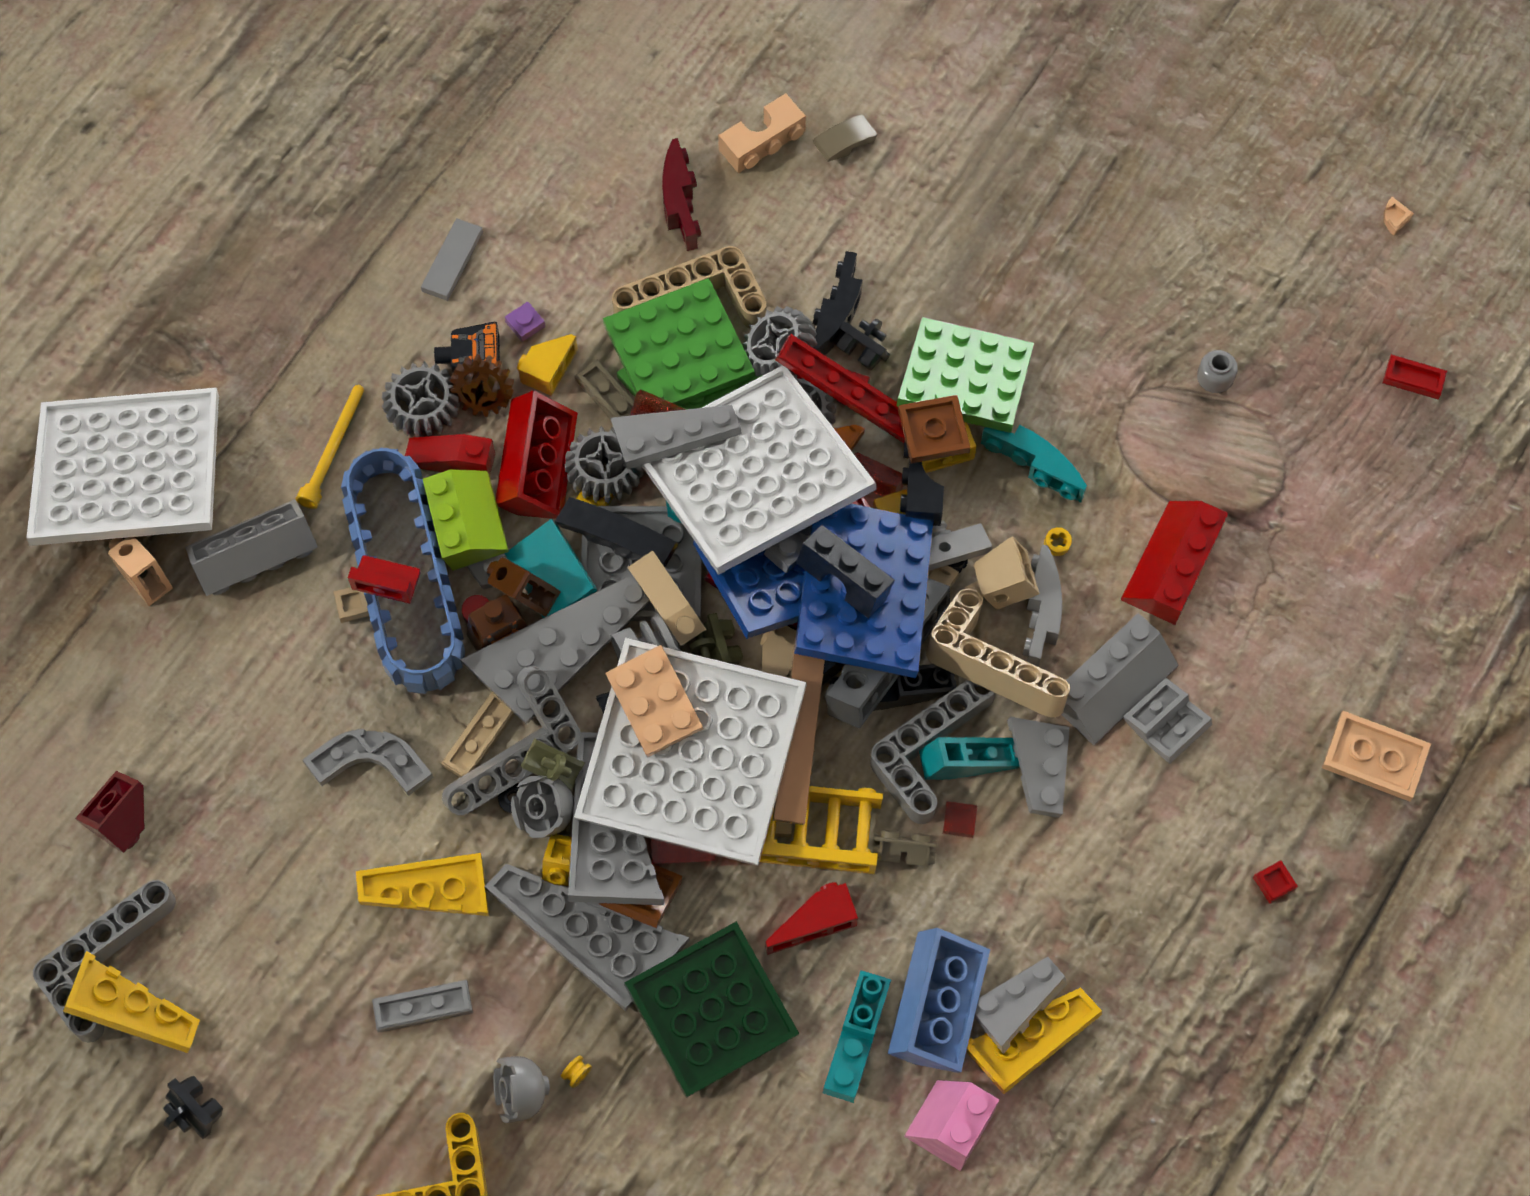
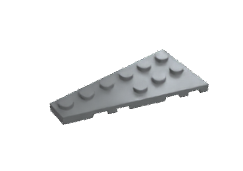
[461,575,650,725]
[568,732,664,905]
[485,864,690,1011]

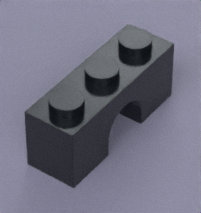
[796,525,895,619]

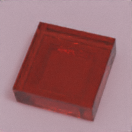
[942,801,977,838]

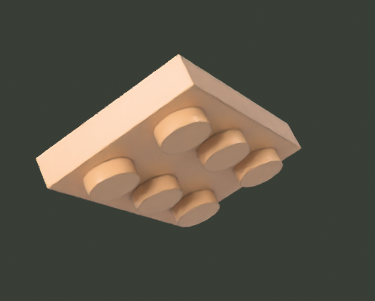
[605,645,704,758]
[1322,711,1431,802]

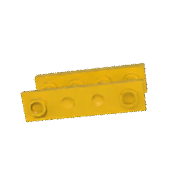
[759,786,883,874]

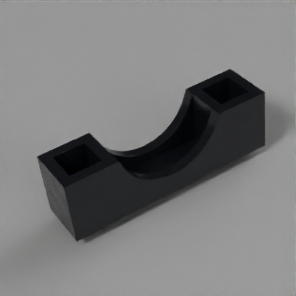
[900,441,944,526]

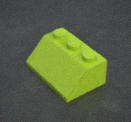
[422,469,509,571]

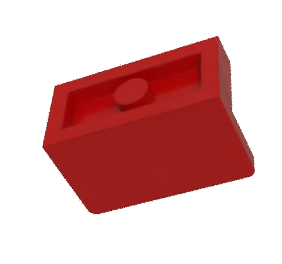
[347,555,421,604]

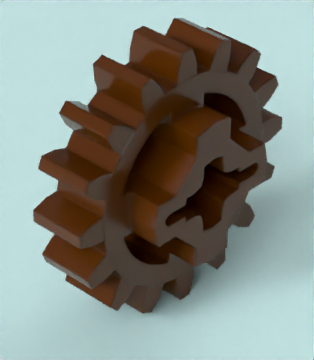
[450,354,514,417]

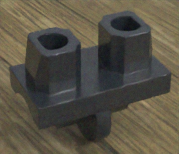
[836,319,890,370]
[163,1076,223,1139]

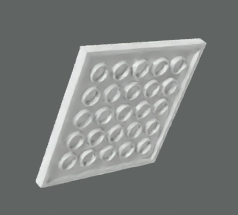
[641,365,876,575]
[27,388,219,546]
[574,638,807,866]

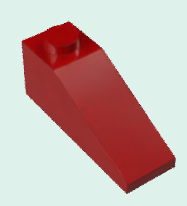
[405,434,496,476]
[765,882,858,955]

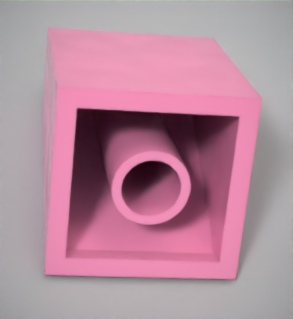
[904,1080,999,1171]

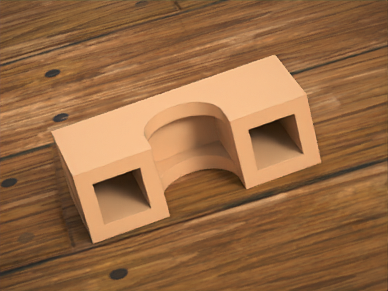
[718,93,806,173]

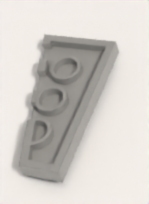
[610,405,742,470]

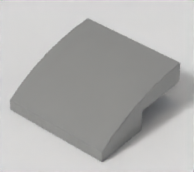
[1123,678,1212,764]

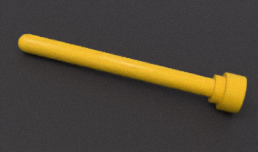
[295,385,364,509]

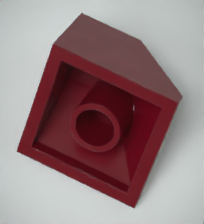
[75,771,145,853]

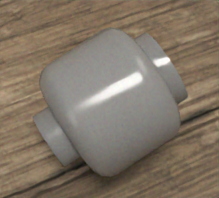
[1197,350,1238,393]

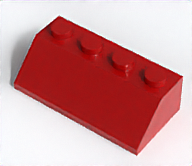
[495,390,578,519]
[1121,501,1228,625]

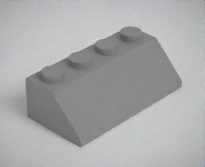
[185,499,318,596]
[1061,613,1178,745]

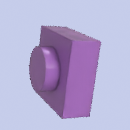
[505,302,545,342]

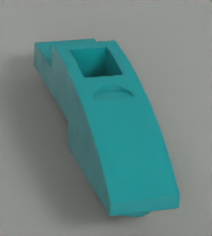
[980,425,1087,503]
[822,970,891,1103]

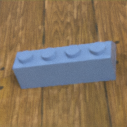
[888,928,990,1073]

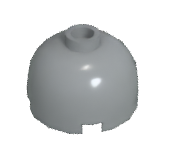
[511,775,574,838]
[493,1056,550,1123]

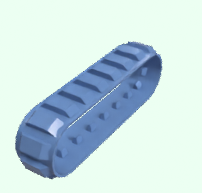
[341,447,466,694]

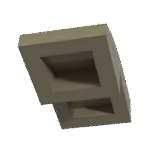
[813,115,878,162]

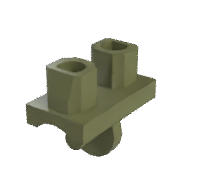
[689,613,743,665]
[521,738,585,790]

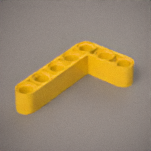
[377,1113,488,1196]

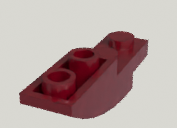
[662,138,701,251]

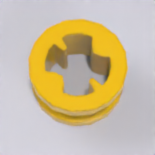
[1044,527,1072,556]
[561,1055,592,1088]

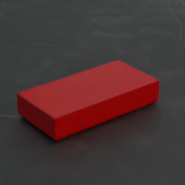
[1382,354,1447,400]

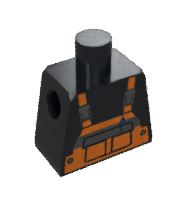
[434,322,500,383]

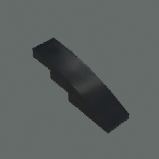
[555,497,678,567]

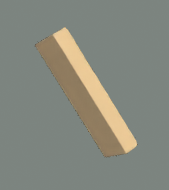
[441,692,515,778]

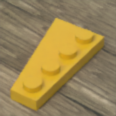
[355,853,489,916]
[63,951,200,1053]
[966,987,1102,1094]

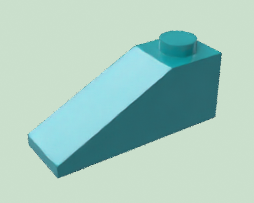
[919,737,1020,780]

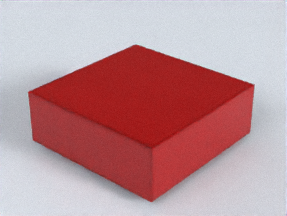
[1253,860,1298,904]

